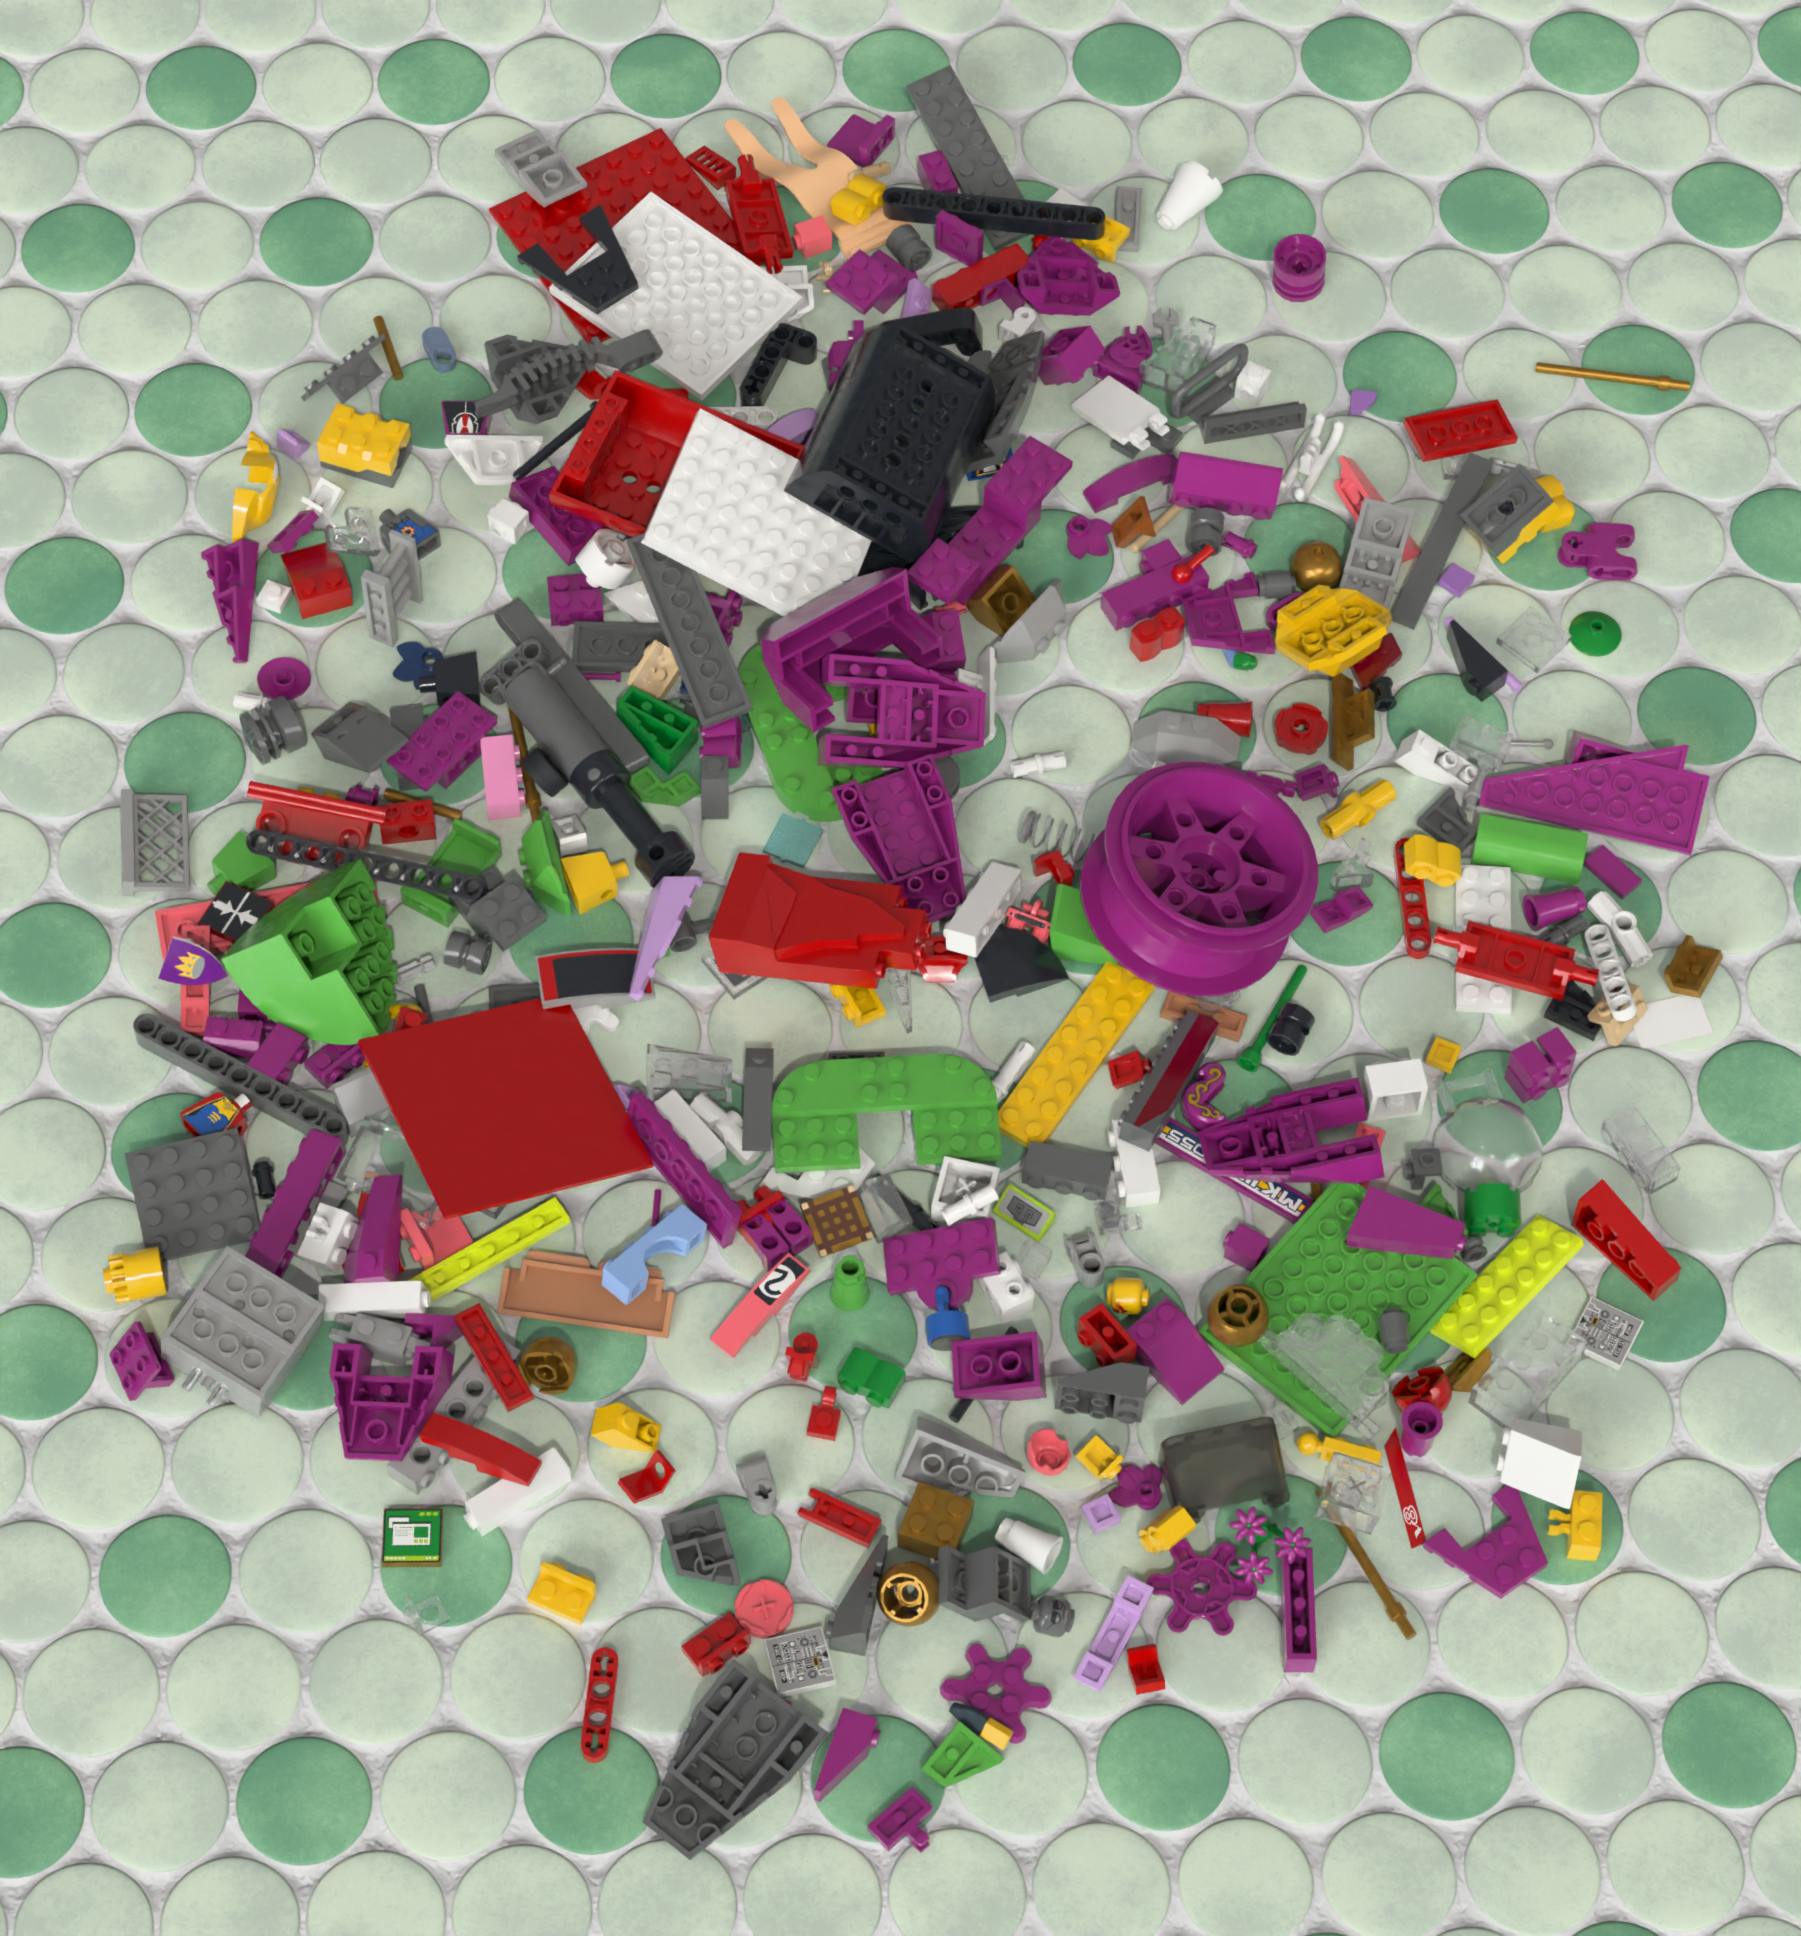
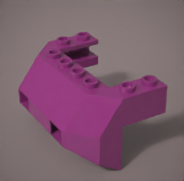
[761,567,945,733]

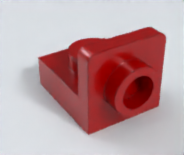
[1107,1050,1153,1090]

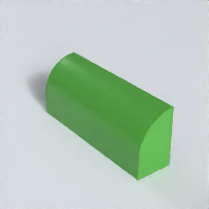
[1471,813,1588,884]

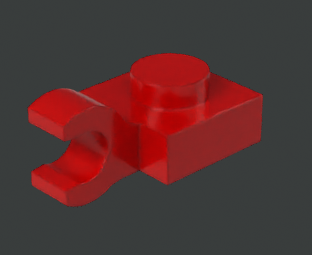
[807,1385,841,1441]

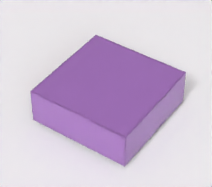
[1438,563,1475,598]

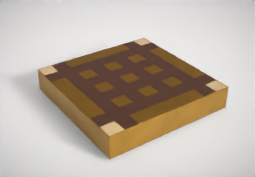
[800,1185,874,1259]

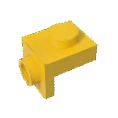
[1074,1435,1124,1481]

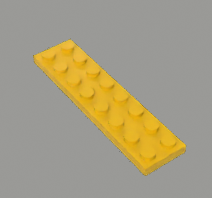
[998,962,1155,1148]

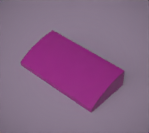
[509,466,608,566]

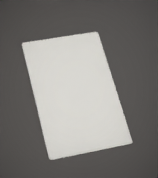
[1633,995,1713,1049]

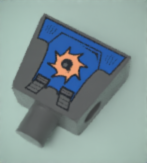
[379,509,441,561]

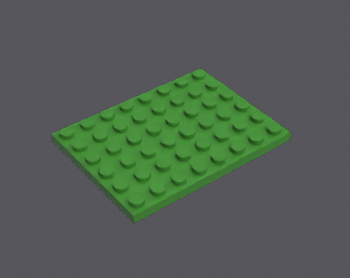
[1198,1183,1477,1438]

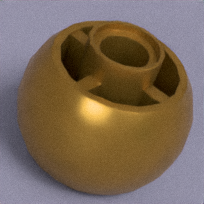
[1207,1284,1270,1347]
[877,1561,940,1627]

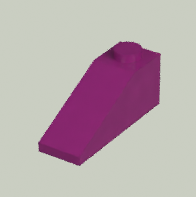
[814,1708,881,1802]

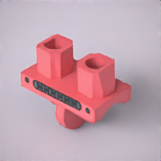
[1006,899,1051,945]

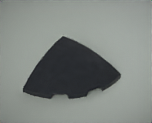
[974,925,1069,1003]

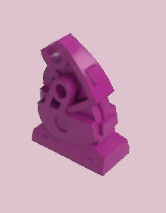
[1093,325,1153,395]

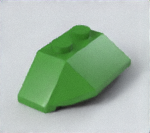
[517,809,571,915]

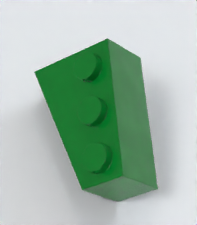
[616,685,699,776]

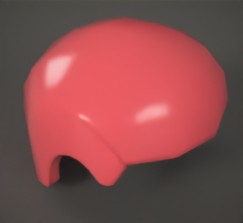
[1026,1429,1071,1476]

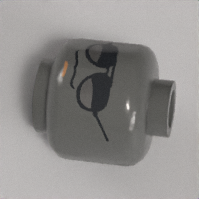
[1029,1595,1075,1638]

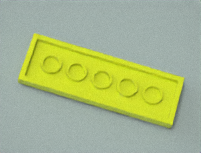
[1430,1215,1584,1358]

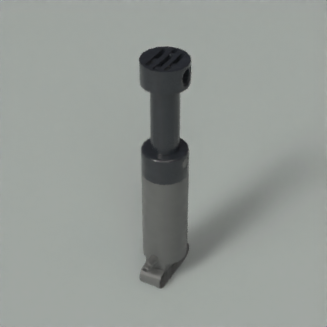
[479,639,695,888]

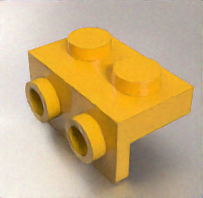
[829,984,886,1029]

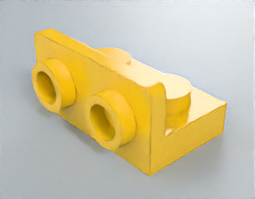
[1071,215,1130,263]
[527,1561,597,1625]

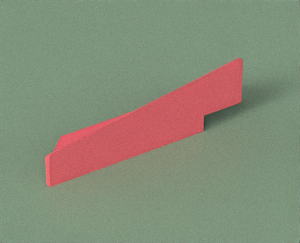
[1335,455,1422,563]

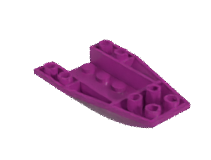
[831,754,966,923]

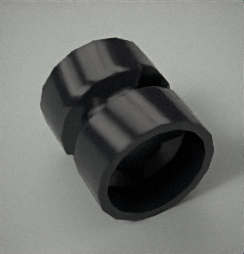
[1266,1003,1315,1056]

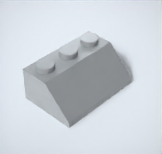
[332,1068,395,1138]

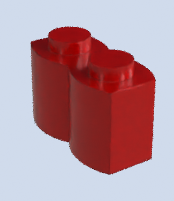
[1130,607,1185,662]

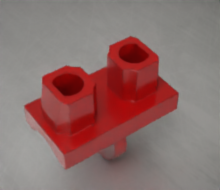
[785,1332,819,1382]

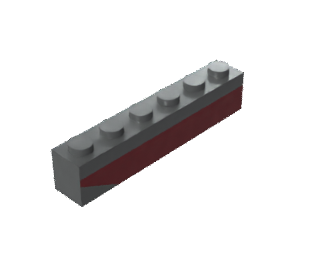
[1118,1010,1219,1152]

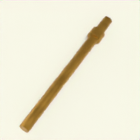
[1536,362,1690,391]
[507,705,542,823]
[1316,1488,1417,1640]

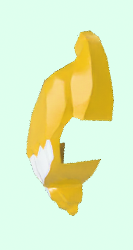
[232,431,280,543]

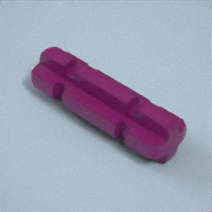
[1247,771,1297,798]

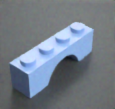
[601,1204,707,1306]

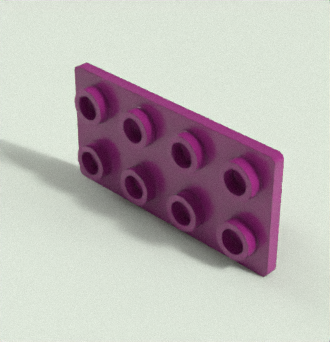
[386,692,497,792]

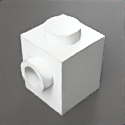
[1234,361,1271,407]
[487,498,530,545]

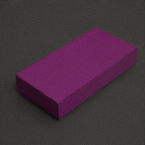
[1583,845,1642,900]

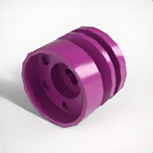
[1272,234,1326,302]

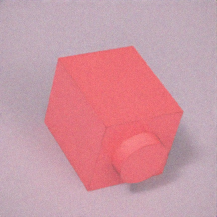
[792,215,832,259]

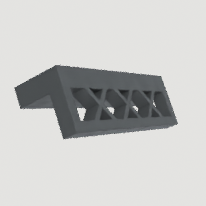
[1198,401,1307,444]

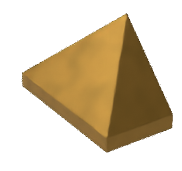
[1445,1348,1492,1394]

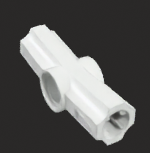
[1587,891,1653,968]
[689,1093,763,1166]

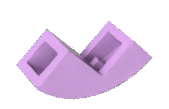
[766,408,820,444]

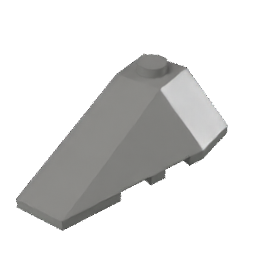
[894,1416,1025,1498]

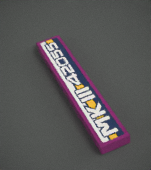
[1155,1118,1313,1224]

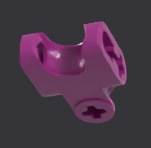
[1557,523,1638,580]

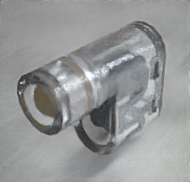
[1094,1199,1143,1236]

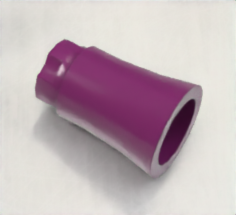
[1522,887,1586,932]
[1401,1402,1443,1457]

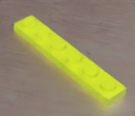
[408,1197,571,1303]

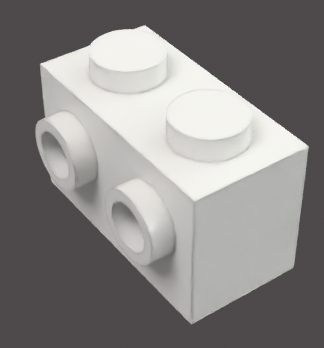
[976,1252,1036,1324]

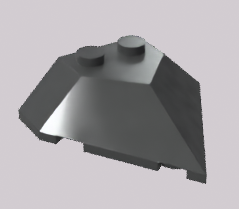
[484,334,587,424]

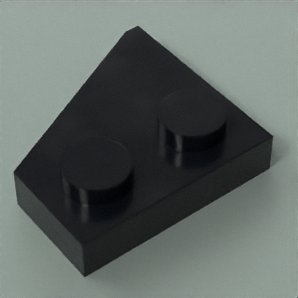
[1544,980,1602,1041]

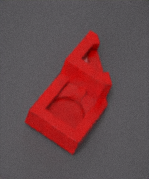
[576,369,611,400]

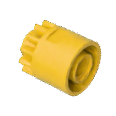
[103,1246,167,1304]

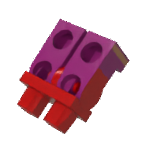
[737,1185,813,1272]

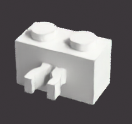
[297,1203,359,1273]

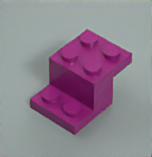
[826,249,917,315]

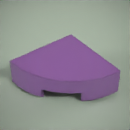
[1350,389,1377,415]

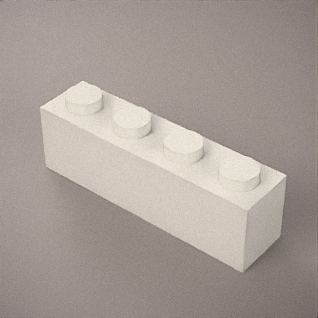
[943,862,1023,958]

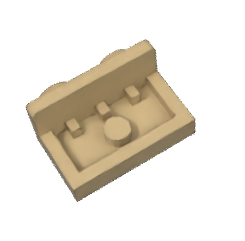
[626,640,680,701]
[1587,983,1648,1047]

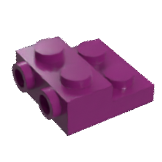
[547,574,604,626]

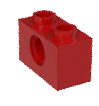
[378,799,437,845]

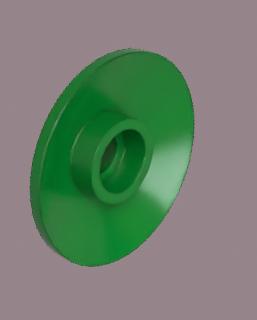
[1569,611,1622,657]

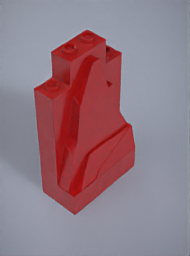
[708,852,932,989]

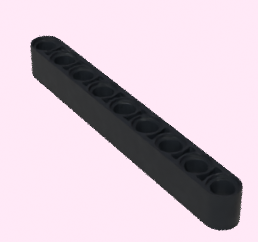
[883,187,1105,240]
[246,830,488,901]

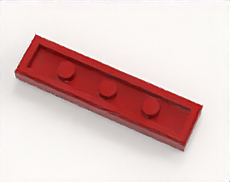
[454,1303,534,1412]

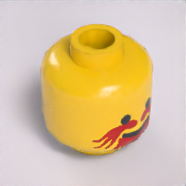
[1107,1277,1150,1315]

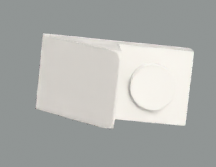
[551,814,587,859]

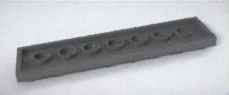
[906,65,1030,251]
[626,533,753,729]

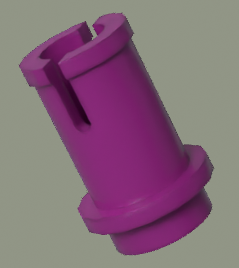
[1222,531,1258,559]

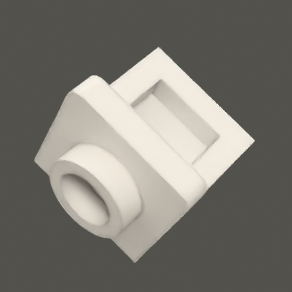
[300,477,345,518]

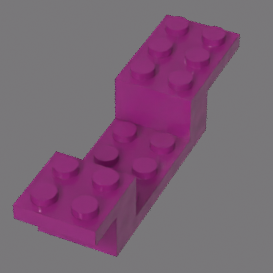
[907,436,1073,606]

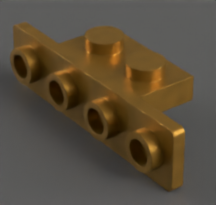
[1332,673,1375,771]

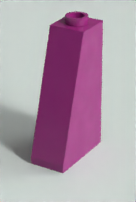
[1346,1185,1468,1260]

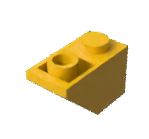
[590,1402,661,1453]

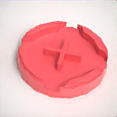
[734,1579,794,1639]

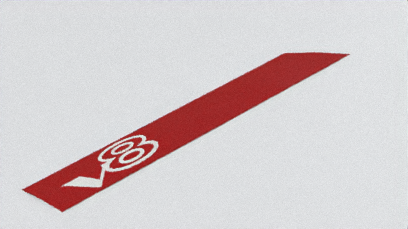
[1384,1427,1426,1549]

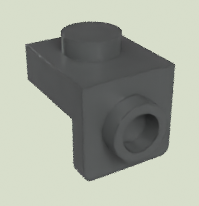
[1404,1148,1443,1190]

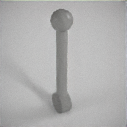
[1497,737,1554,749]

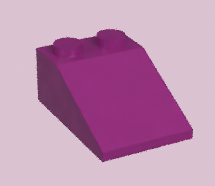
[1126,1297,1224,1405]
[951,1331,1047,1401]

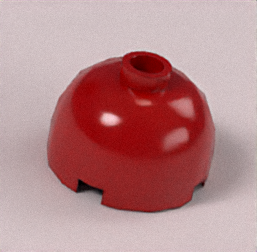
[1392,1366,1452,1415]

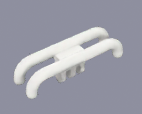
[1279,413,1344,502]

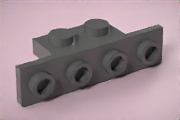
[301,334,386,404]

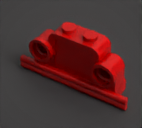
[247,781,388,870]

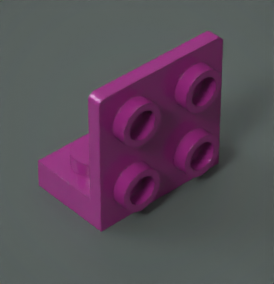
[827,114,895,168]

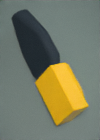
[949,1702,1013,1750]

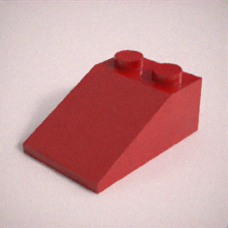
[280,541,353,619]

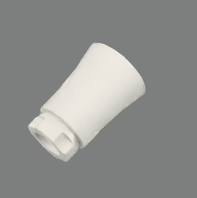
[994,1518,1063,1575]

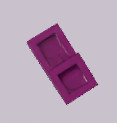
[1309,885,1374,933]

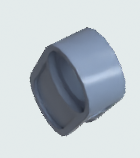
[422,327,457,373]

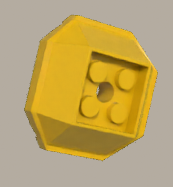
[1275,585,1392,677]

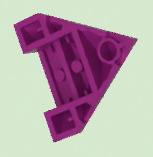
[1017,236,1120,316]

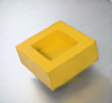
[1425,1036,1462,1074]

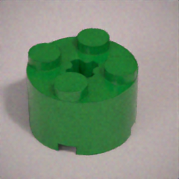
[1463,1183,1521,1238]

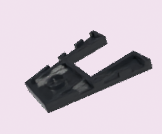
[517,205,639,314]

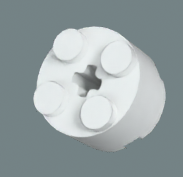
[575,529,636,589]

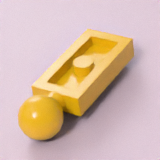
[1297,1432,1382,1474]

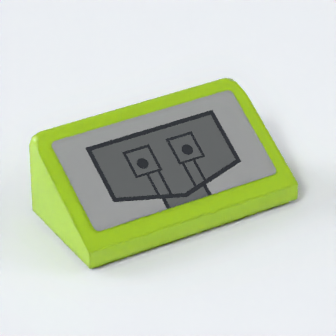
[992,1184,1056,1243]

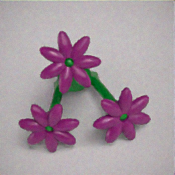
[1229,1506,1311,1584]

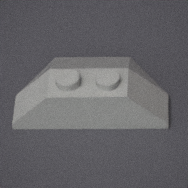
[993,578,1067,663]
[1131,710,1241,766]

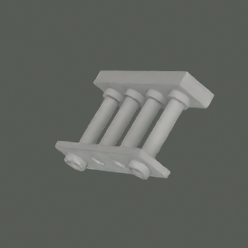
[361,529,423,647]

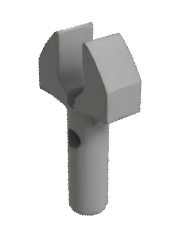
[1153,308,1179,351]

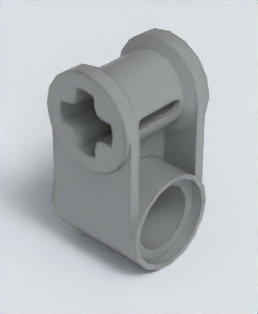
[1064,1231,1105,1289]
[736,1456,777,1516]

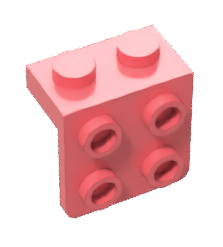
[400,1207,474,1271]

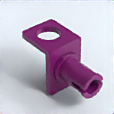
[979,277,1027,313]

